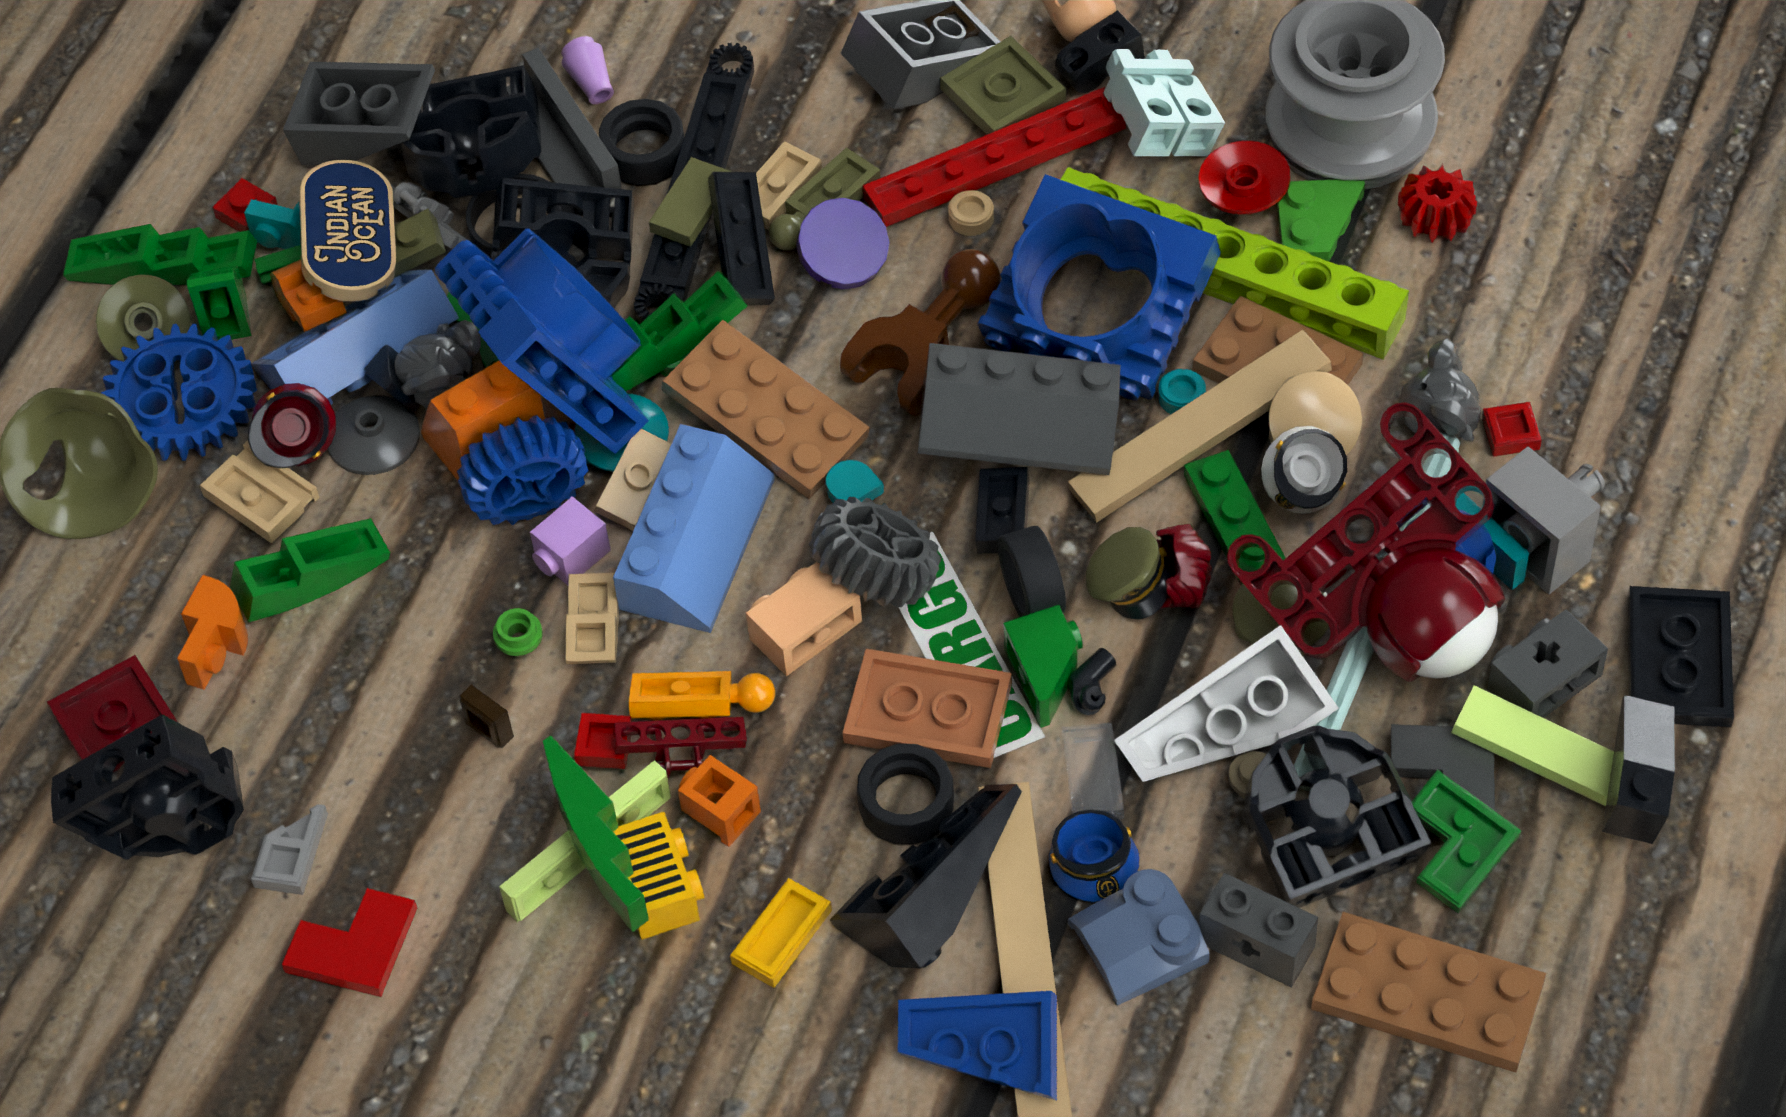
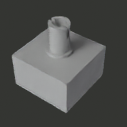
[1482,447,1605,595]

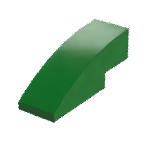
[230,518,390,622]

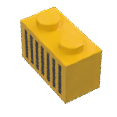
[613,812,705,940]

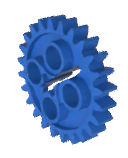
[101,324,257,461]

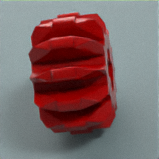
[1397,163,1477,243]

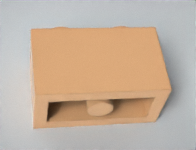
[746,562,862,677]

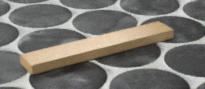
[1068,330,1332,523]

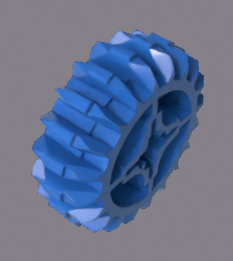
[457,415,589,525]

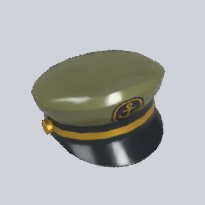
[1086,527,1171,620]

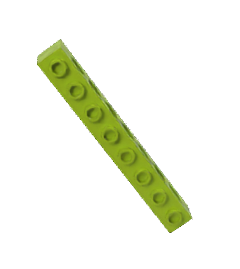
[1060,167,1409,360]

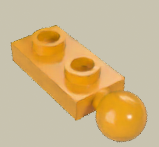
[629,671,775,720]

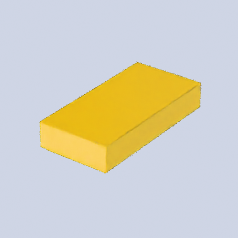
[730,878,832,988]

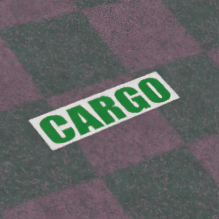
[898,532,1045,758]

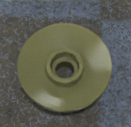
[96,275,190,362]

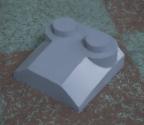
[1068,869,1210,1006]

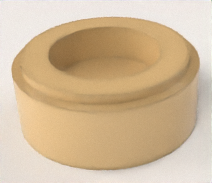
[948,190,994,236]

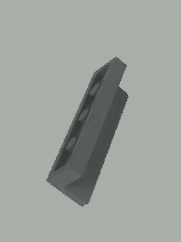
[507,47,622,199]

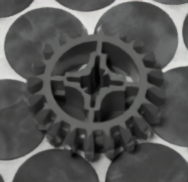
[809,496,942,608]

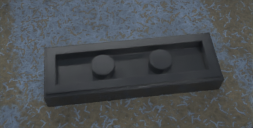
[708,172,775,305]

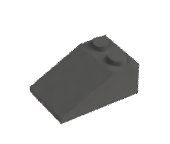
[841,0,1001,109]
[283,61,435,165]

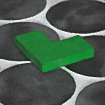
[1412,770,1521,913]

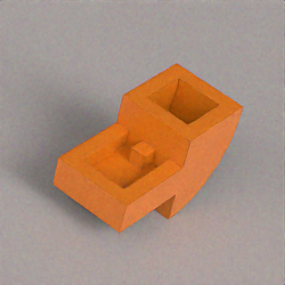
[270,259,347,332]
[177,575,248,690]

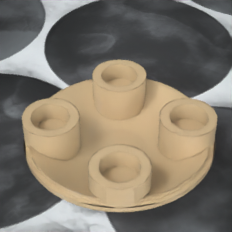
[1269,371,1362,455]

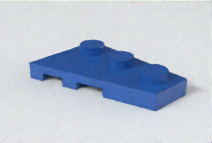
[898,991,1057,1101]

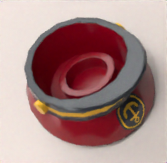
[248,383,336,468]

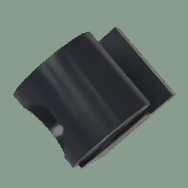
[1055,10,1145,93]

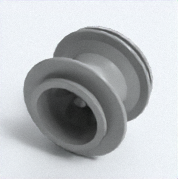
[1266,0,1445,189]

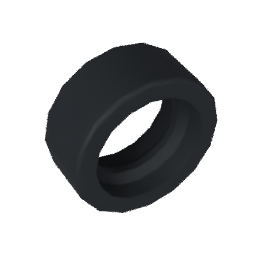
[599,99,684,186]
[997,526,1066,617]
[857,744,954,845]

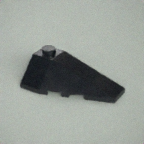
[830,784,1022,969]

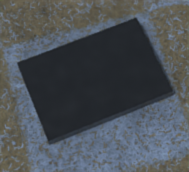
[1627,586,1734,727]

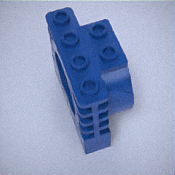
[977,174,1221,400]
[435,229,649,454]

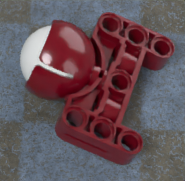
[1227,402,1505,682]

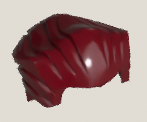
[1156,524,1212,609]

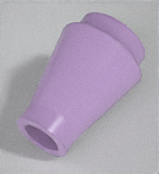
[561,36,614,104]

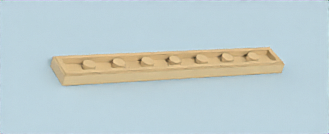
[979,782,1072,1117]

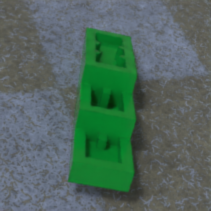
[63,224,257,285]
[611,271,748,391]
[543,735,649,932]

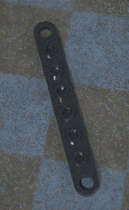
[634,43,754,324]

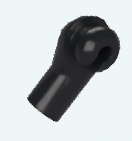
[1068,648,1117,715]

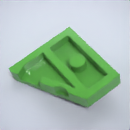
[1277,179,1365,262]

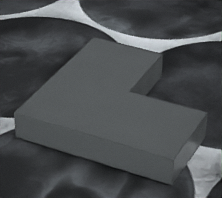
[1390,724,1495,811]

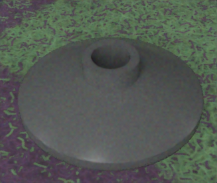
[328,395,420,475]

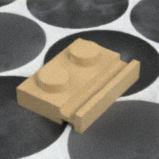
[200,440,319,543]

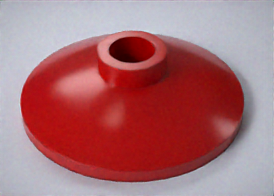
[1198,141,1290,215]

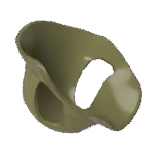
[0,388,158,539]

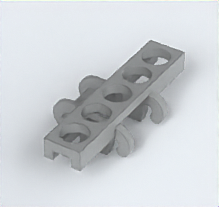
[391,182,468,249]

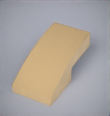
[566,573,619,664]

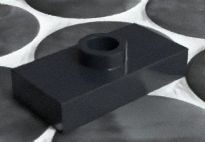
[975,467,1030,554]

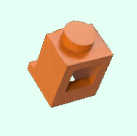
[678,755,761,847]

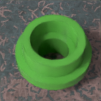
[493,608,543,656]

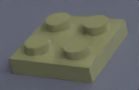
[940,36,1066,135]

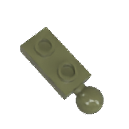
[769,147,881,251]

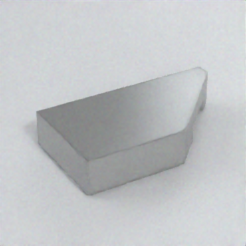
[251,804,328,895]

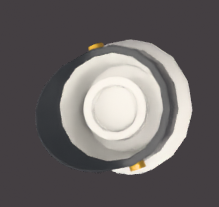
[1261,426,1348,514]

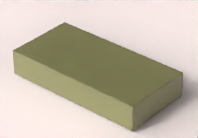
[649,157,732,247]

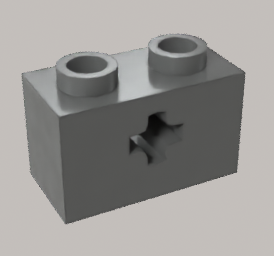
[1487,609,1608,718]
[1199,873,1318,988]

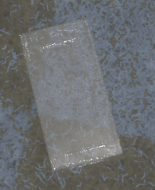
[1062,723,1124,819]

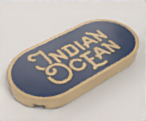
[299,160,396,301]

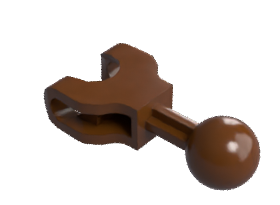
[840,249,1001,416]

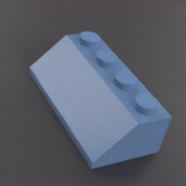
[251,270,459,405]
[613,424,775,633]

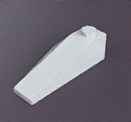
[1114,625,1339,782]

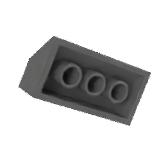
[918,343,1121,475]

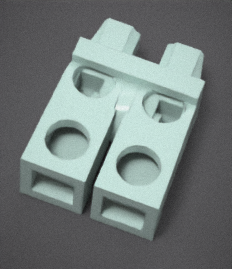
[1104,49,1225,156]

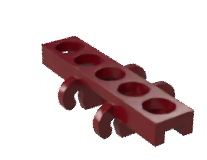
[613,717,747,779]

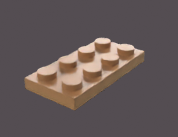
[662,320,870,499]
[1311,912,1546,1073]

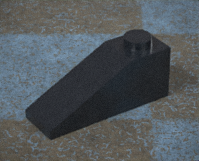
[1602,695,1675,844]

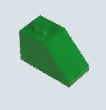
[187,265,252,340]
[1003,605,1083,728]

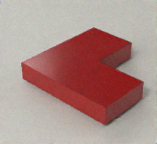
[282,888,418,997]

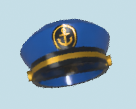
[1049,809,1139,902]

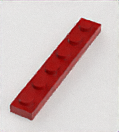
[863,87,1126,227]

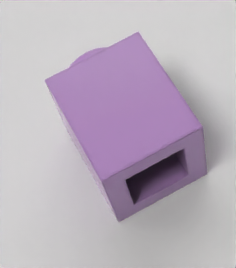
[530,497,611,585]

